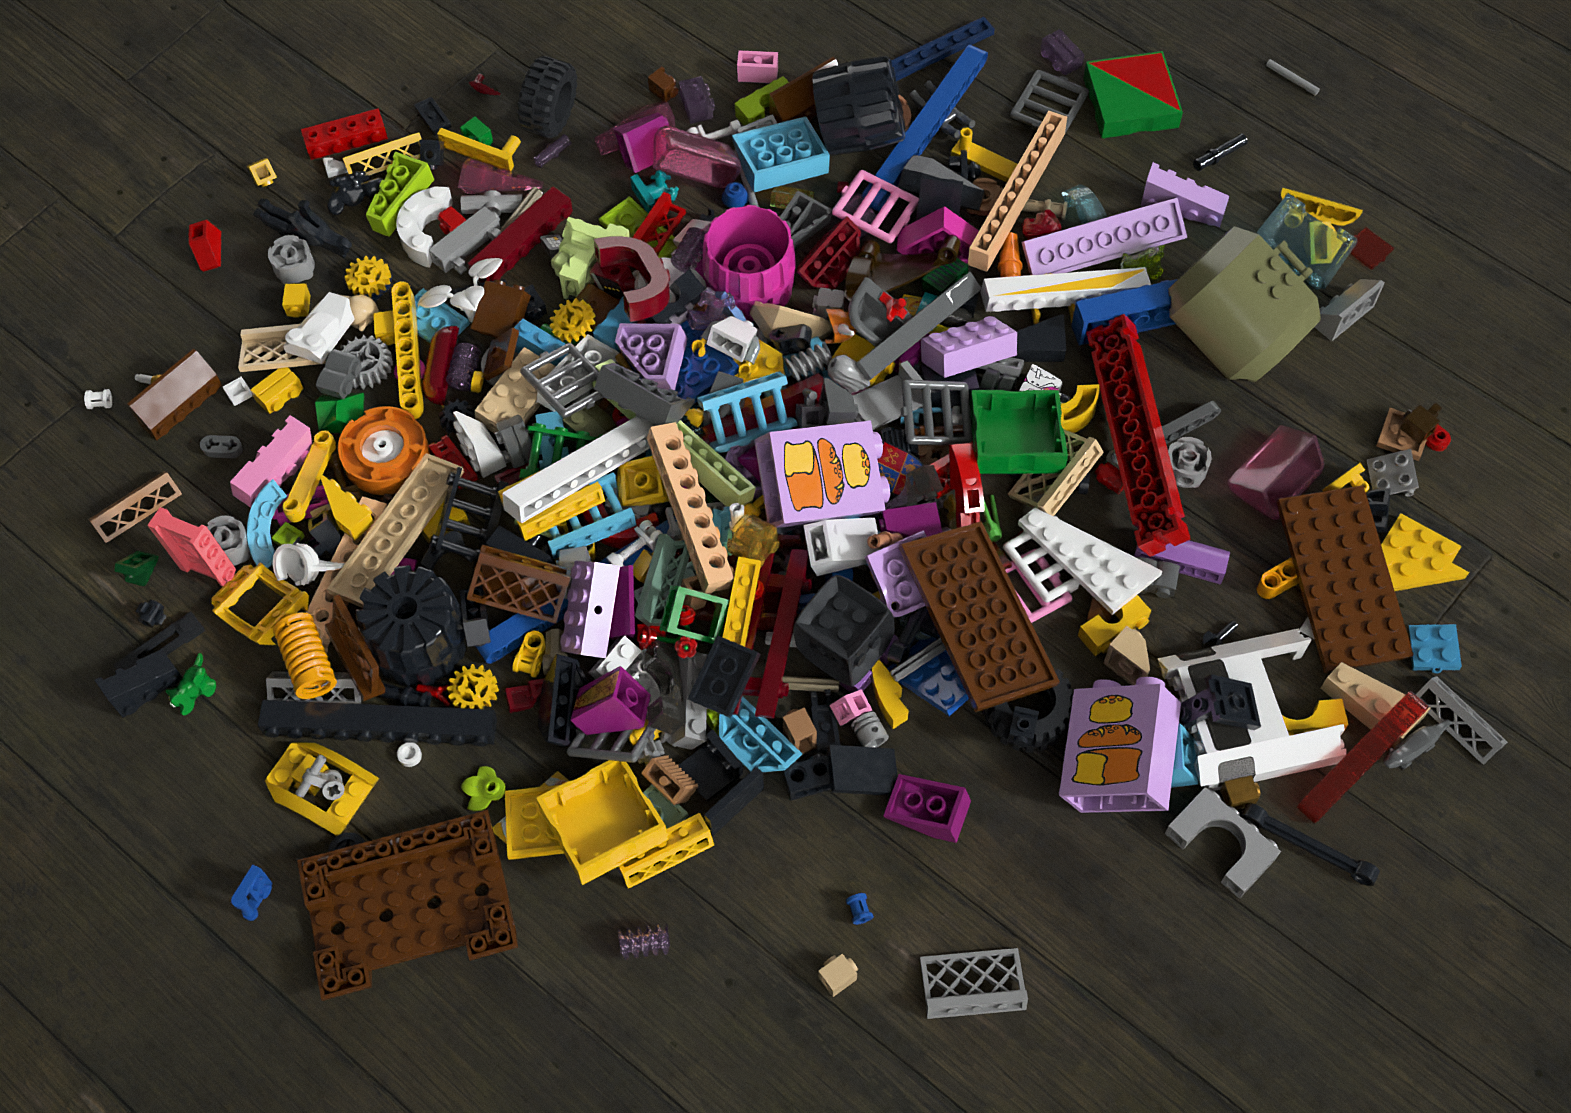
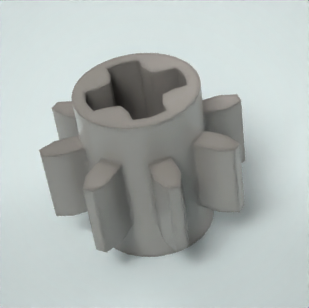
[638,739,665,766]

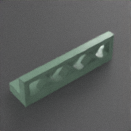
[635,534,690,626]

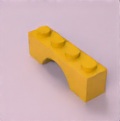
[1282,699,1348,736]

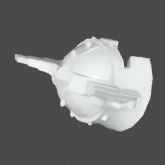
[272,543,345,586]

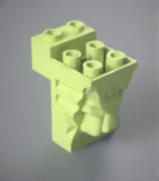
[551,217,630,299]

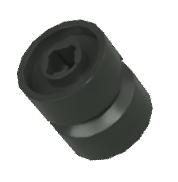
[979,367,1017,391]

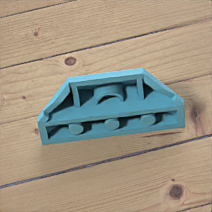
[719,696,802,772]

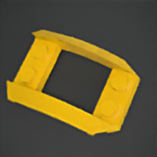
[212,563,309,645]
[265,742,379,837]

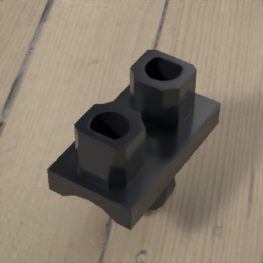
[949,150,981,181]

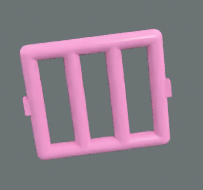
[832,170,919,243]
[1003,549,1072,623]

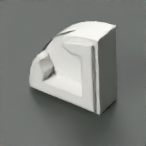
[322,157,348,178]

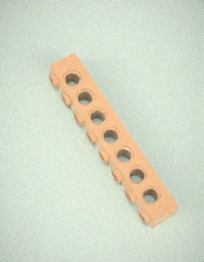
[647,422,735,594]
[302,496,387,654]

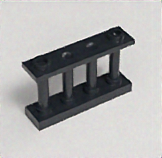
[429,467,509,568]

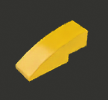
[871,659,909,729]

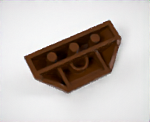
[474,564,559,608]

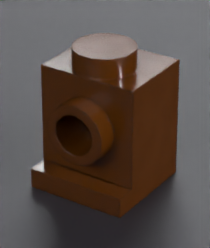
[648,66,679,103]

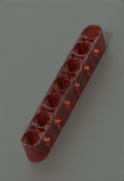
[1297,691,1429,824]

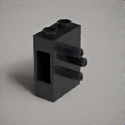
[486,525,554,564]

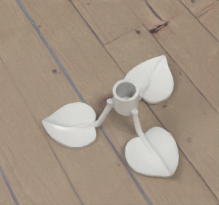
[417,258,503,322]

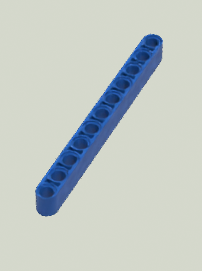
[860,44,988,212]
[475,516,677,664]

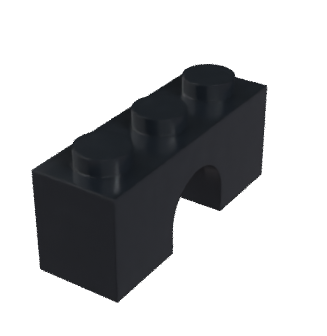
[644,269,706,324]

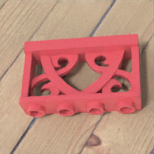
[147,507,236,586]

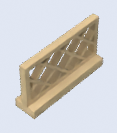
[238,324,326,372]
[1008,429,1104,516]

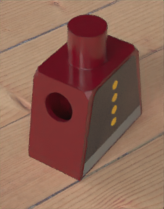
[589,262,636,300]

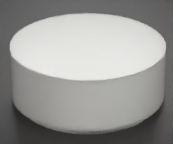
[397,742,422,767]

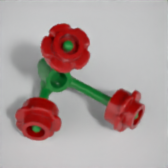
[637,605,698,659]

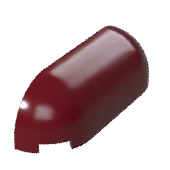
[422,326,459,405]

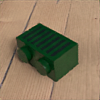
[922,258,969,296]

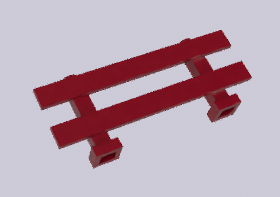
[732,547,811,718]

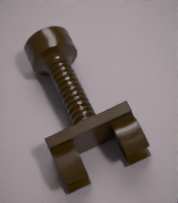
[327,454,361,503]

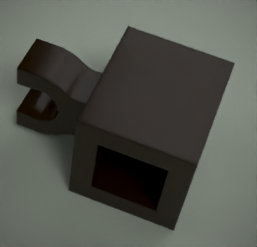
[1400,402,1442,445]

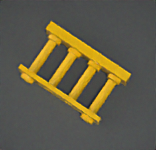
[498,471,605,541]

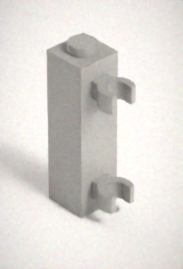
[429,206,502,274]

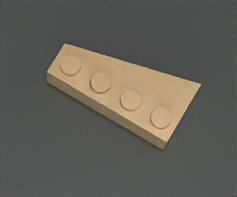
[1321,662,1431,748]

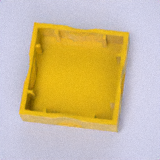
[536,760,669,885]

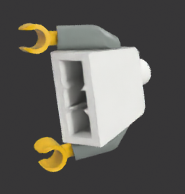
[692,316,760,380]

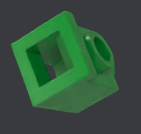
[460,116,493,146]

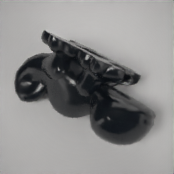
[327,171,384,215]

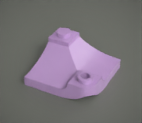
[864,531,926,618]

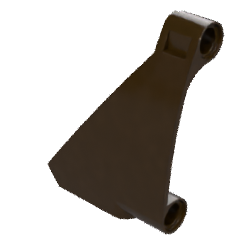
[844,235,961,303]

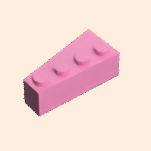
[230,415,312,507]

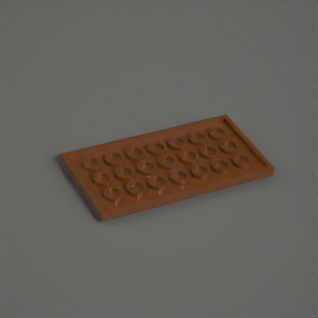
[1276,485,1414,673]
[899,521,1060,712]

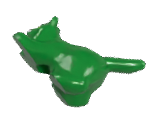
[166,653,216,715]

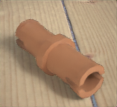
[867,531,903,549]

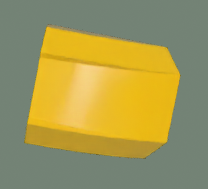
[616,456,669,506]

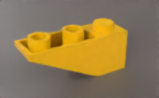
[320,475,374,541]

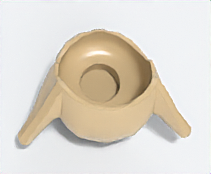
[337,294,379,331]

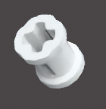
[84,389,113,409]

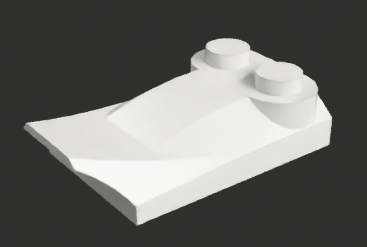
[283,292,355,364]

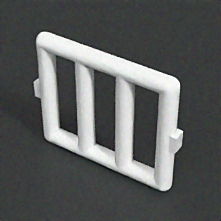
[1003,516,1080,603]

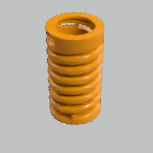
[273,613,337,699]

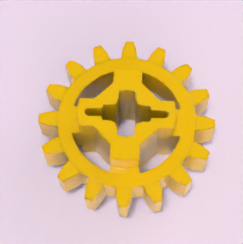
[345,256,391,298]
[550,298,596,343]
[447,664,499,709]

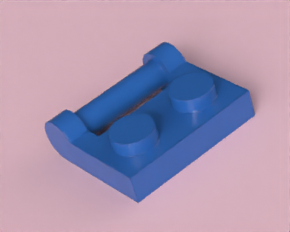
[231,865,273,921]

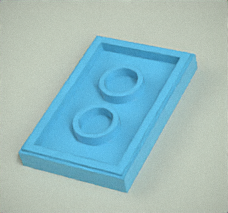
[403,288,470,343]

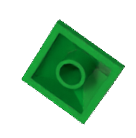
[315,393,364,433]

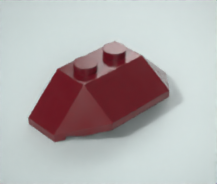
[797,216,861,290]

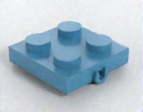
[1407,624,1462,673]

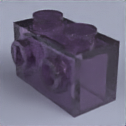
[679,76,715,124]

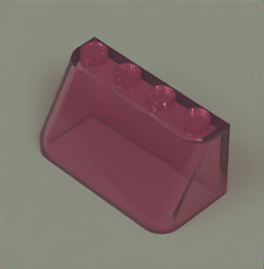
[653,125,741,189]
[1228,425,1324,520]

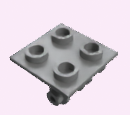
[1367,449,1419,496]

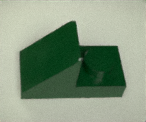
[114,551,159,586]

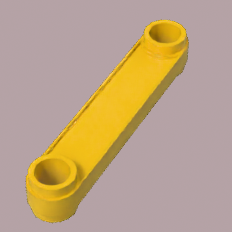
[283,431,336,522]

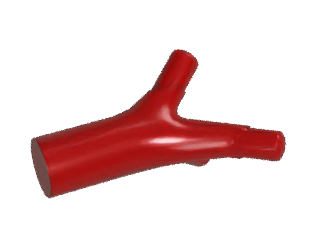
[416,684,450,707]

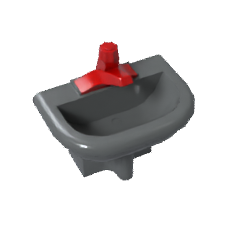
[848,277,913,347]

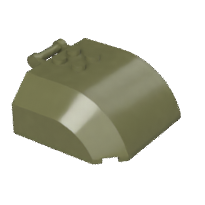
[1168,226,1321,382]

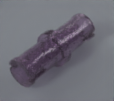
[533,134,572,168]

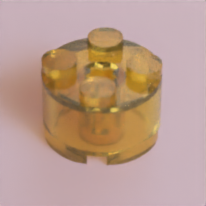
[727,514,779,566]

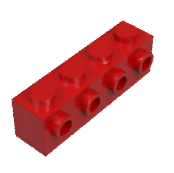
[301,108,388,160]

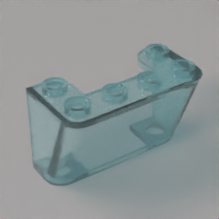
[1257,193,1357,290]

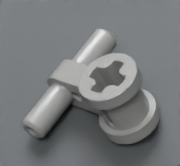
[295,755,344,800]

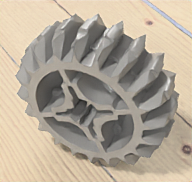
[340,334,393,390]

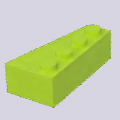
[366,151,434,237]

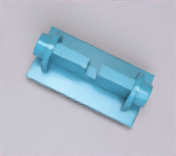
[712,506,733,556]

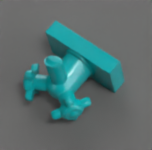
[630,170,679,214]

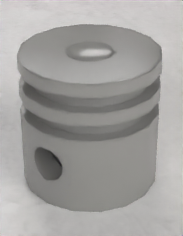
[851,712,889,748]

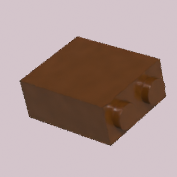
[470,279,531,338]

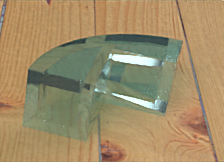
[1062,185,1107,225]

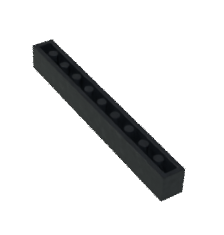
[258,700,497,747]

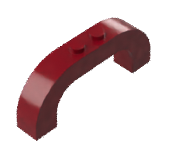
[594,236,670,322]

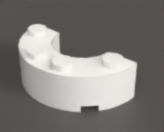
[396,187,453,268]

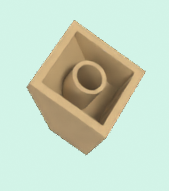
[1103,626,1150,685]

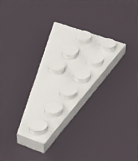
[1018,508,1162,615]

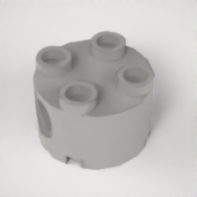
[268,235,315,284]
[1168,437,1212,488]
[207,516,250,566]

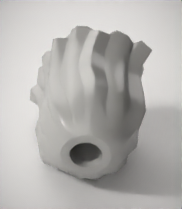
[827,355,870,393]

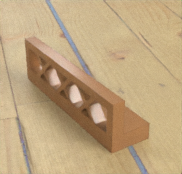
[89,471,182,543]

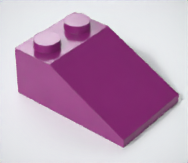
[884,774,971,843]

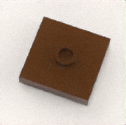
[571,283,620,332]
[482,328,519,381]

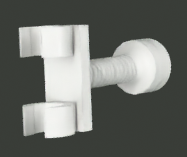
[687,120,741,157]
[606,520,663,567]

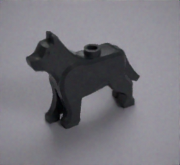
[253,198,352,258]

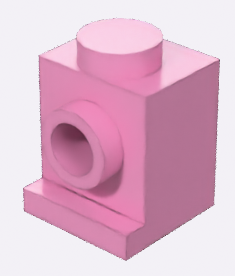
[830,689,872,726]

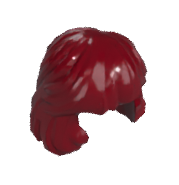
[1021,209,1062,240]

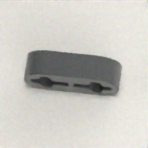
[200,435,243,458]

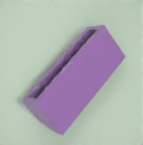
[1134,540,1230,584]

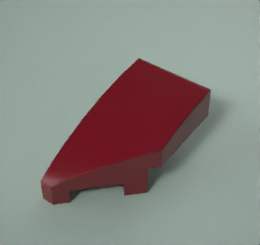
[504,678,545,713]

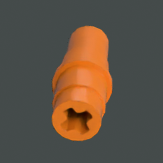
[998,232,1023,278]

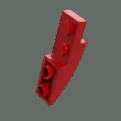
[949,443,984,528]

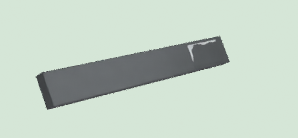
[855,272,982,381]

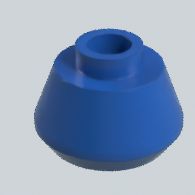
[722,182,748,208]

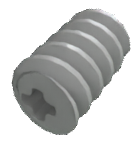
[784,341,832,382]

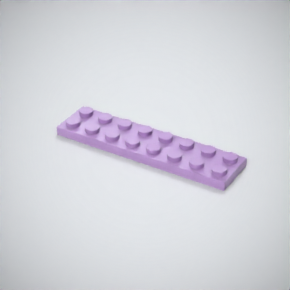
[1022,198,1187,275]

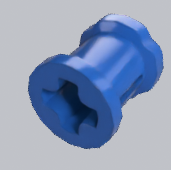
[846,893,874,925]

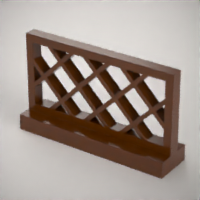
[467,545,571,624]
[325,594,385,701]

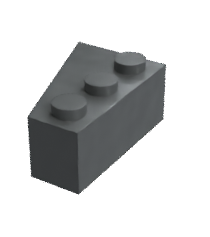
[779,191,832,249]

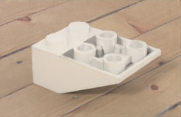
[453,411,506,478]
[804,518,880,576]
[589,636,675,710]

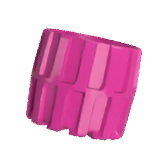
[703,205,795,322]

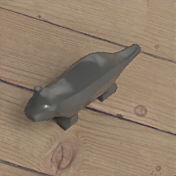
[1383,720,1451,770]

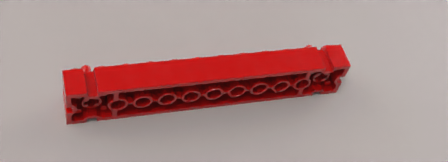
[1086,314,1191,557]

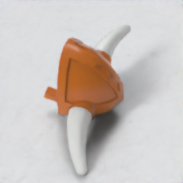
[825,309,857,344]

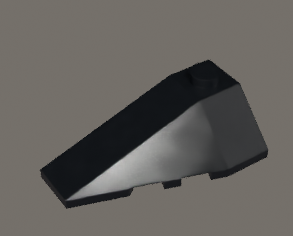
[898,155,985,211]

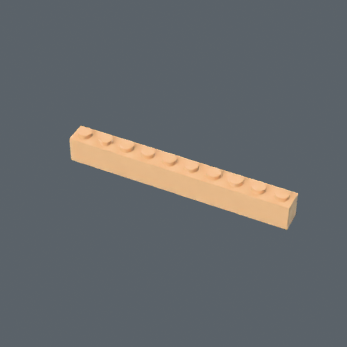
[968,111,1067,272]

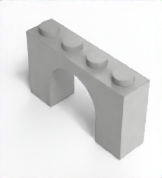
[1165,787,1281,899]

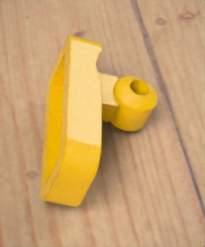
[1322,463,1369,492]

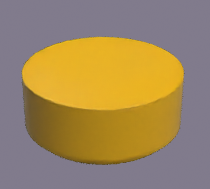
[471,371,484,393]

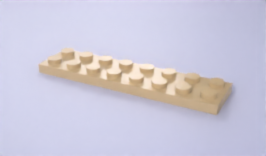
[327,453,464,607]

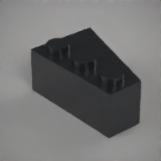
[95,649,183,718]

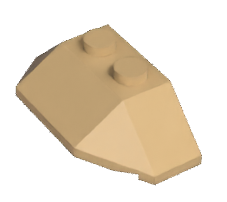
[750,301,833,341]

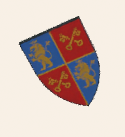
[877,441,935,497]

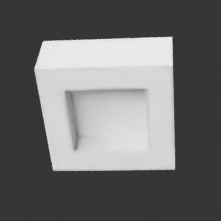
[223,377,253,406]

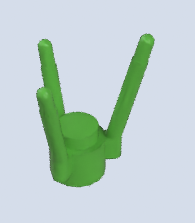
[983,495,1003,543]

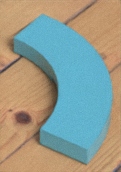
[246,479,287,568]

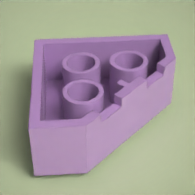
[615,323,688,390]

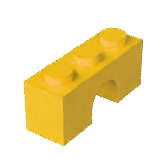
[1078,595,1151,656]

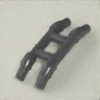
[909,80,975,138]

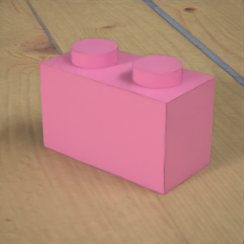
[737,51,778,83]

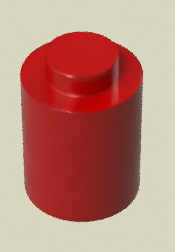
[1095,462,1124,494]

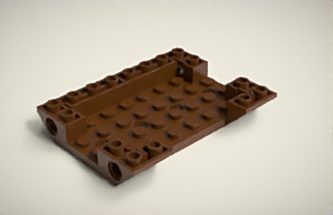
[297,810,518,1001]

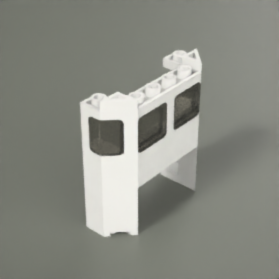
[1158,628,1346,791]

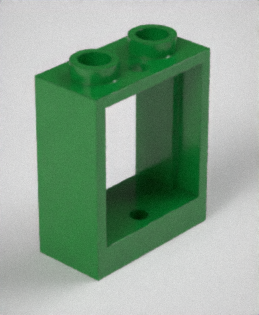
[659,585,729,644]

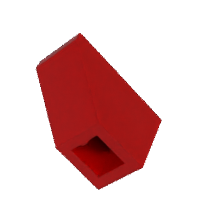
[189,220,221,272]

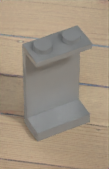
[845,361,931,430]

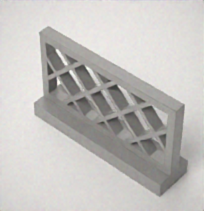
[920,948,1028,1019]

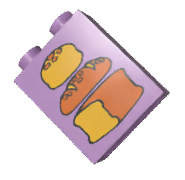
[754,421,890,529]
[1059,677,1181,813]

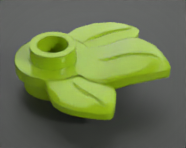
[461,766,506,811]

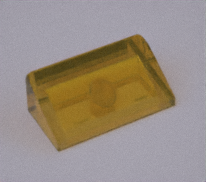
[770,186,815,209]

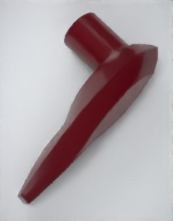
[469,74,501,95]

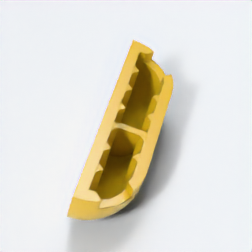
[1281,188,1363,226]

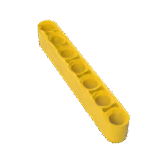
[392,282,424,419]

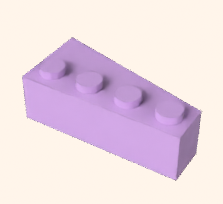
[1141,162,1229,227]

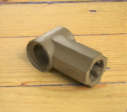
[543,629,567,675]

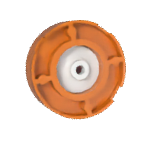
[338,406,430,495]

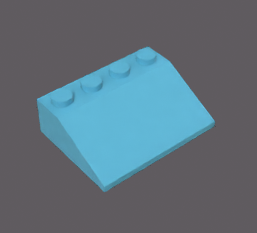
[732,116,830,192]

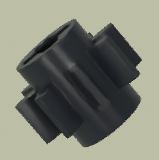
[135,599,167,628]

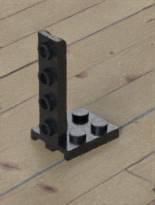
[1179,674,1261,730]

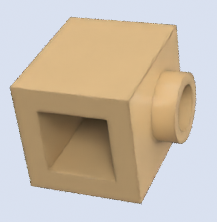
[818,954,858,997]

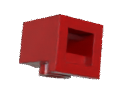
[437,206,466,235]

